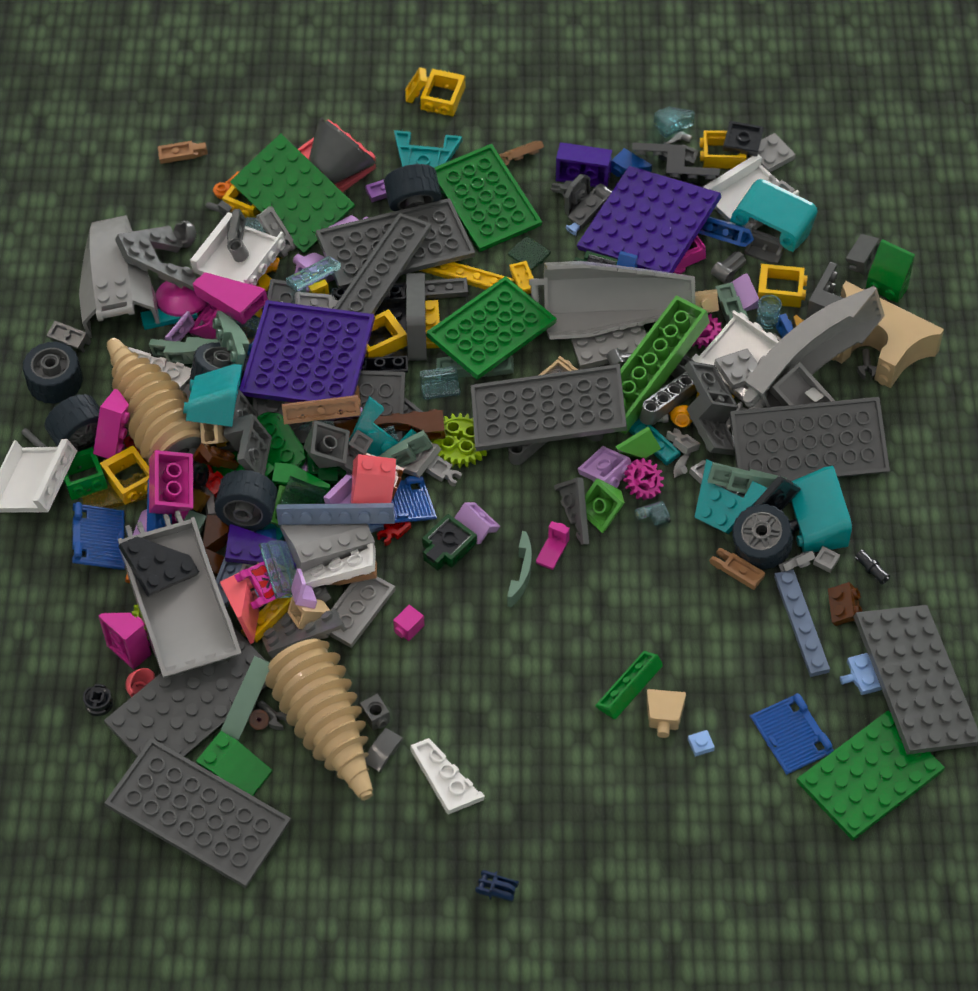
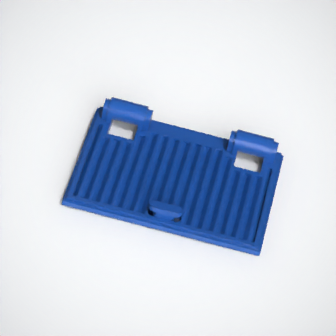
[370,476,437,526]
[72,502,125,570]
[750,693,834,775]

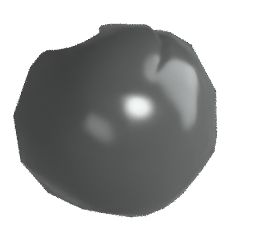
[173,221,197,248]

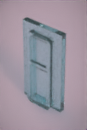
[259,540,296,599]

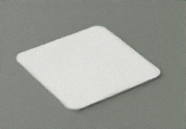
[805,387,824,402]

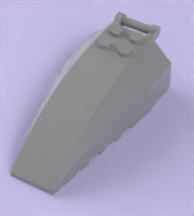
[79,215,160,338]
[529,261,695,340]

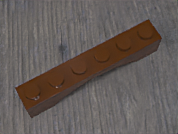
[329,409,446,440]

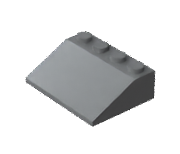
[279,524,375,572]

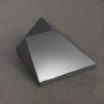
[304,420,350,469]

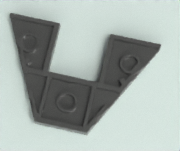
[115,226,197,290]
[262,585,347,658]

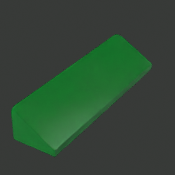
[595,651,663,719]

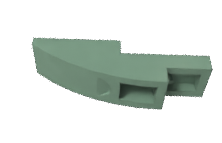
[212,311,249,370]
[149,337,219,364]
[707,462,787,493]

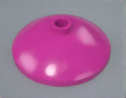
[156,281,208,317]

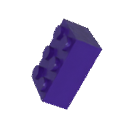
[556,142,612,187]

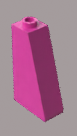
[192,272,268,325]

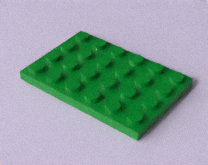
[230,133,355,255]
[434,144,542,252]
[426,276,557,380]
[797,711,945,841]

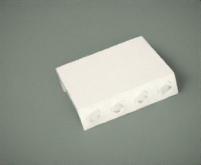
[704,154,799,233]
[190,212,286,286]
[692,310,779,402]
[0,439,77,513]

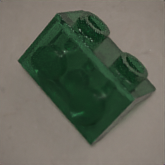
[280,476,326,504]

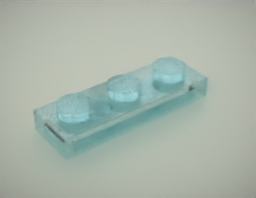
[286,256,341,292]

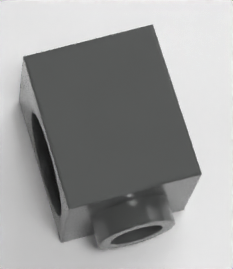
[360,694,390,731]

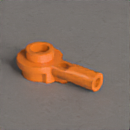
[213,172,239,199]

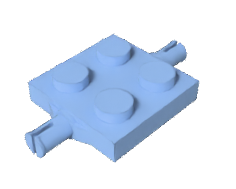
[840,653,882,695]

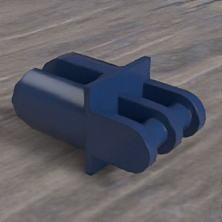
[475,870,519,902]

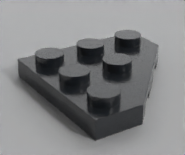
[119,536,200,597]

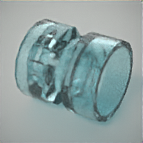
[756,295,782,329]

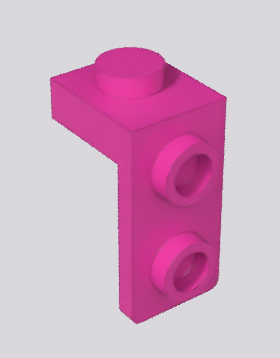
[536,521,570,570]

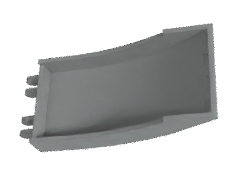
[742,286,885,409]
[118,510,242,678]

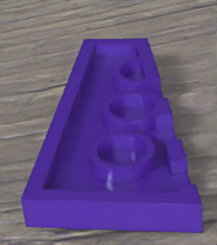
[225,524,297,570]

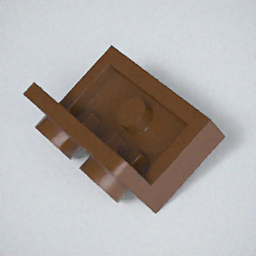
[193,443,239,470]
[828,582,863,626]

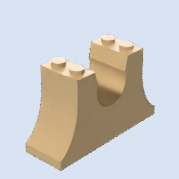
[832,281,944,388]

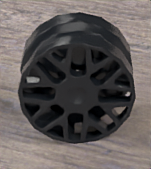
[193,461,209,490]
[83,684,113,716]

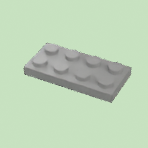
[571,325,646,369]
[329,577,395,648]

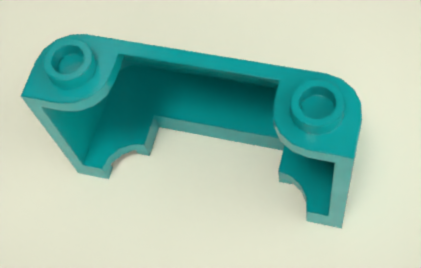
[730,179,818,252]
[183,364,242,427]
[790,466,852,552]

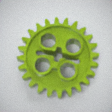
[430,413,487,468]

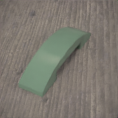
[507,531,532,607]

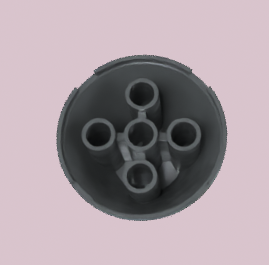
[308,117,375,184]

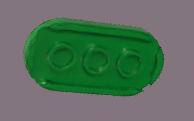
[257,412,306,468]

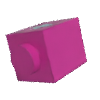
[393,605,425,641]

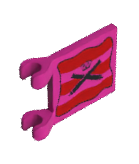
[234,557,291,610]

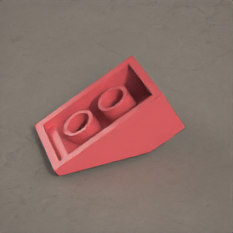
[351,454,396,504]
[220,573,259,644]

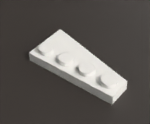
[128,347,192,390]
[302,543,376,589]
[410,738,485,814]

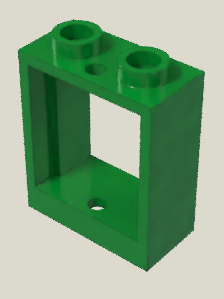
[63,447,108,501]

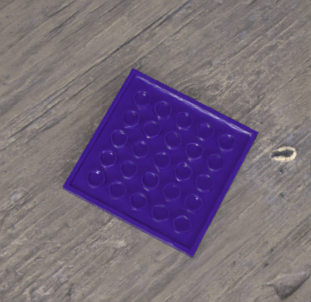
[577,166,721,273]
[239,300,375,403]

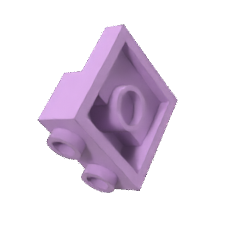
[578,446,631,488]

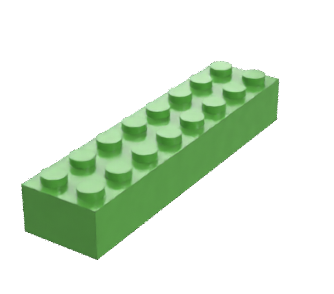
[620,295,709,435]

